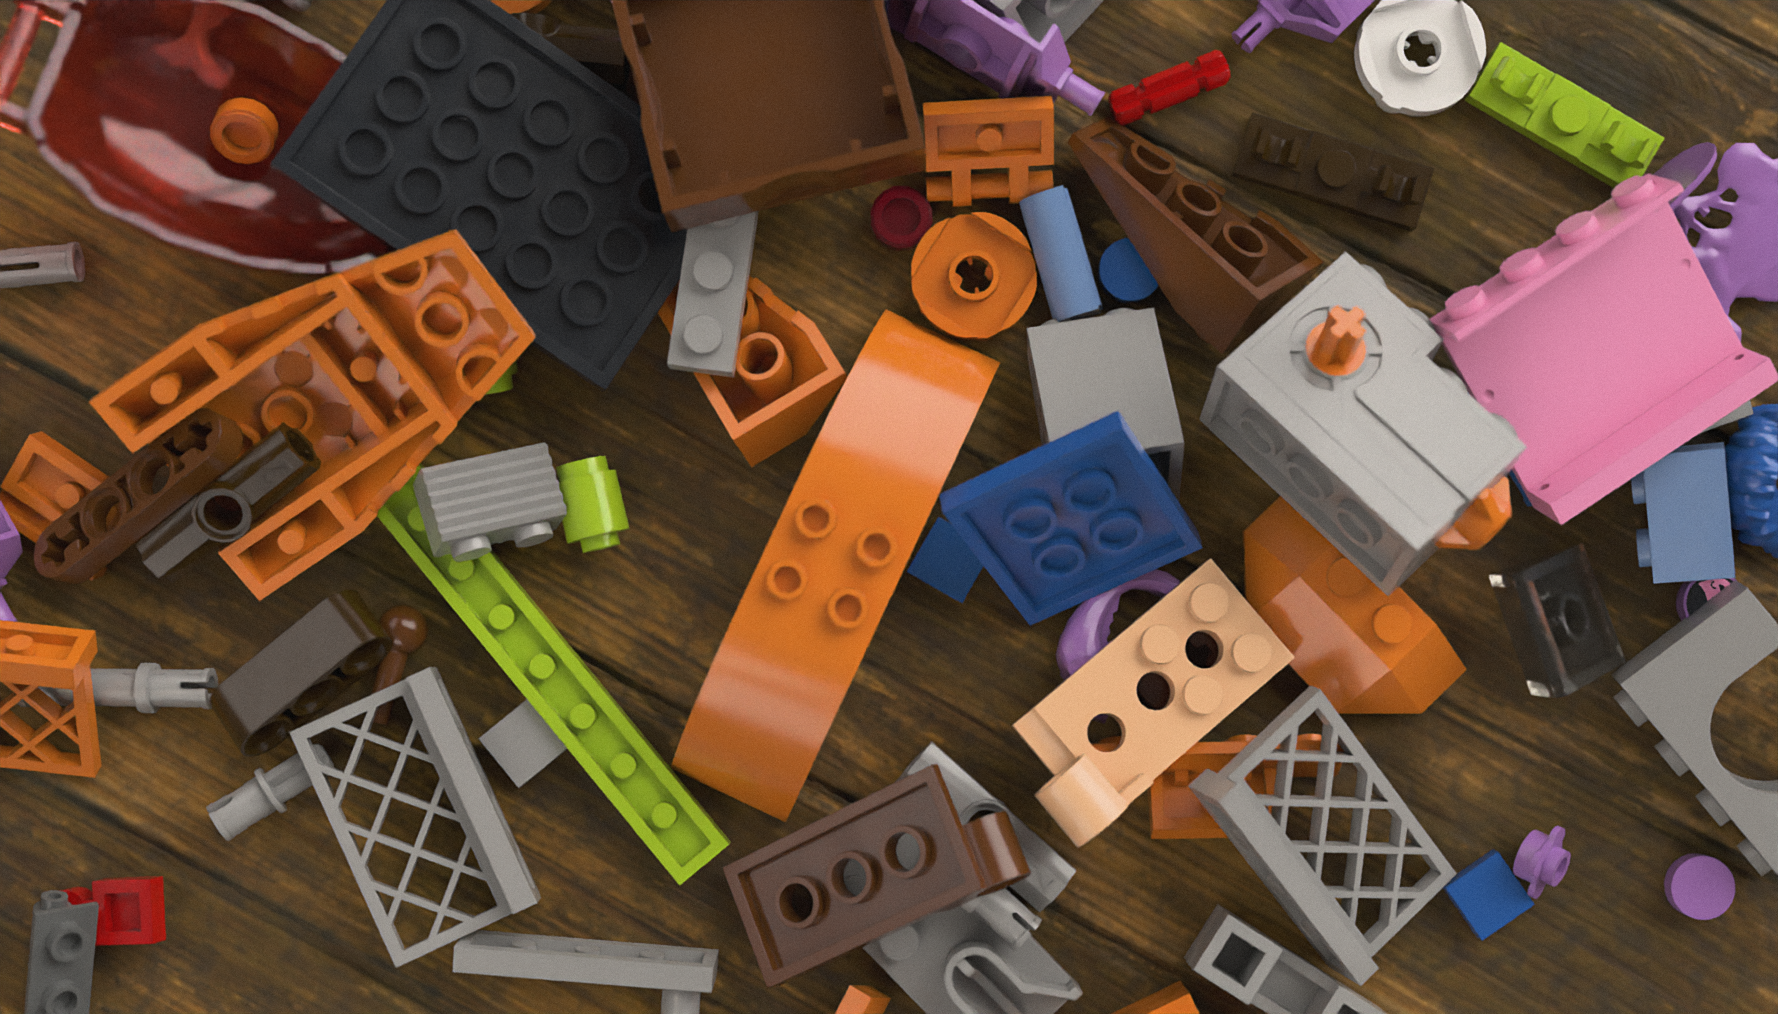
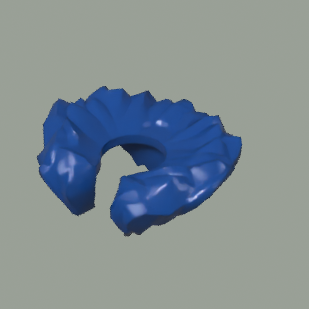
[1724,404,1778,558]

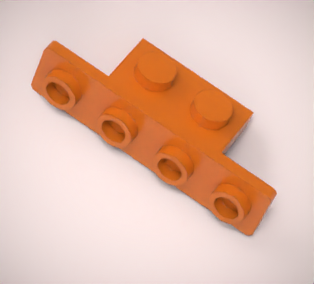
[1091,734,1343,839]

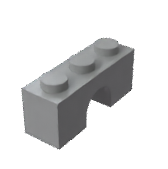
[1184,904,1387,1014]

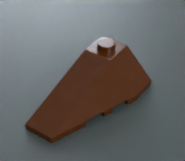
[1068,117,1324,354]

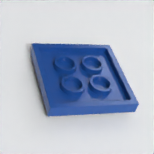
[939,410,1203,626]

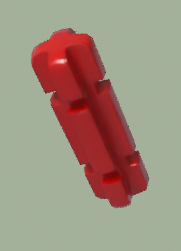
[1108,50,1231,125]

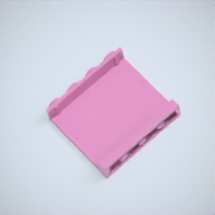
[1429,174,1778,525]

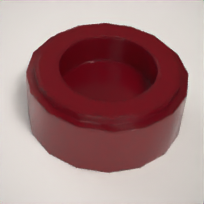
[870,186,933,251]

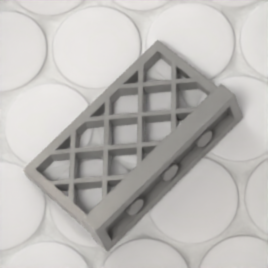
[289,667,541,968]
[1189,685,1457,986]

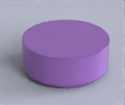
[1664,853,1735,920]

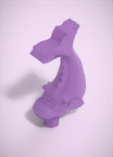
[1056,569,1180,724]

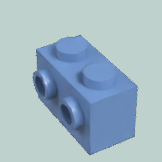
[1631,442,1735,583]

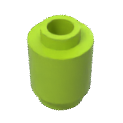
[556,456,630,553]

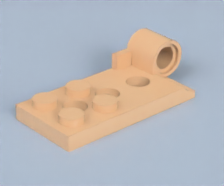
[1011,558,1295,847]

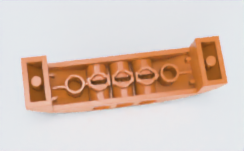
[671,309,1000,822]

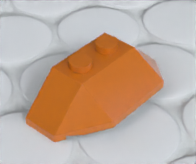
[1242,495,1467,714]

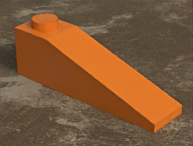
[658,275,847,467]

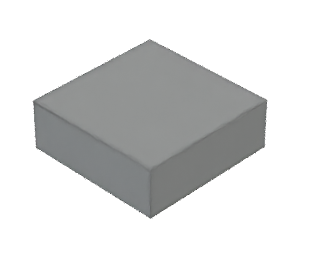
[479,699,567,788]

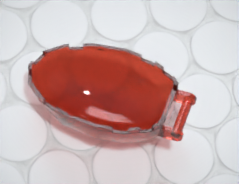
[0,0,393,274]

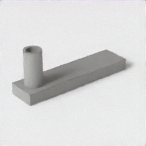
[452,930,719,1014]

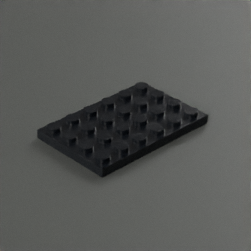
[270,0,688,392]

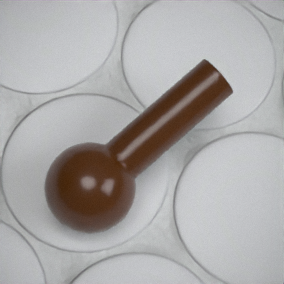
[363,605,428,725]

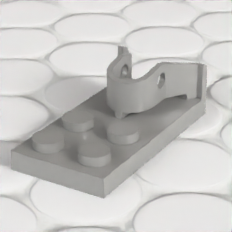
[810,833,1083,1014]

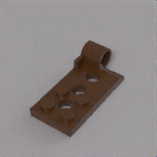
[723,764,1032,988]

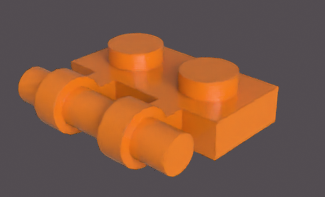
[923,96,1054,207]

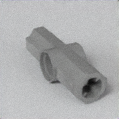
[895,741,1076,912]

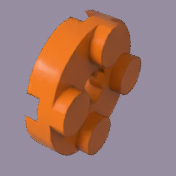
[911,212,1037,341]

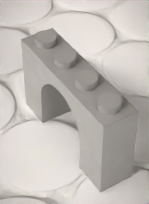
[1611,580,1778,876]

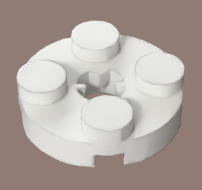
[1354,0,1486,116]

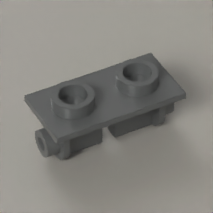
[24,890,99,1014]

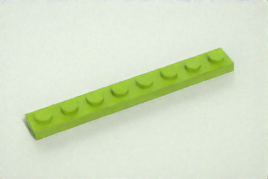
[377,463,731,886]

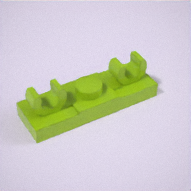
[1464,42,1665,188]

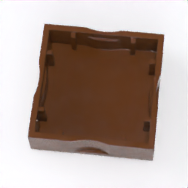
[611,0,926,232]

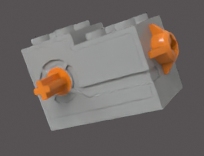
[1199,252,1527,596]

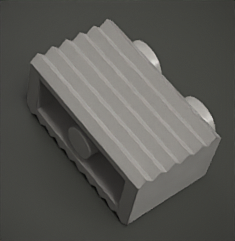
[413,442,567,562]

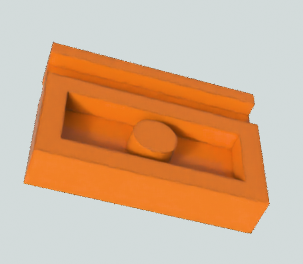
[0,431,122,581]

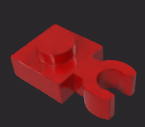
[59,876,166,945]

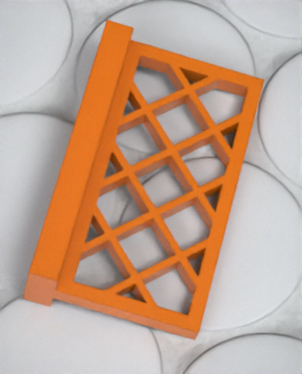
[0,620,102,778]

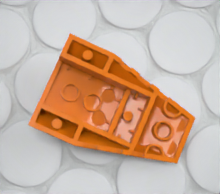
[89,229,536,601]

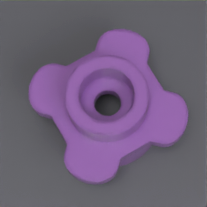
[1513,826,1571,899]

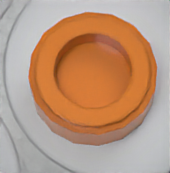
[210,97,278,164]

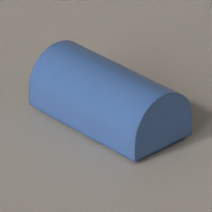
[1019,185,1103,322]

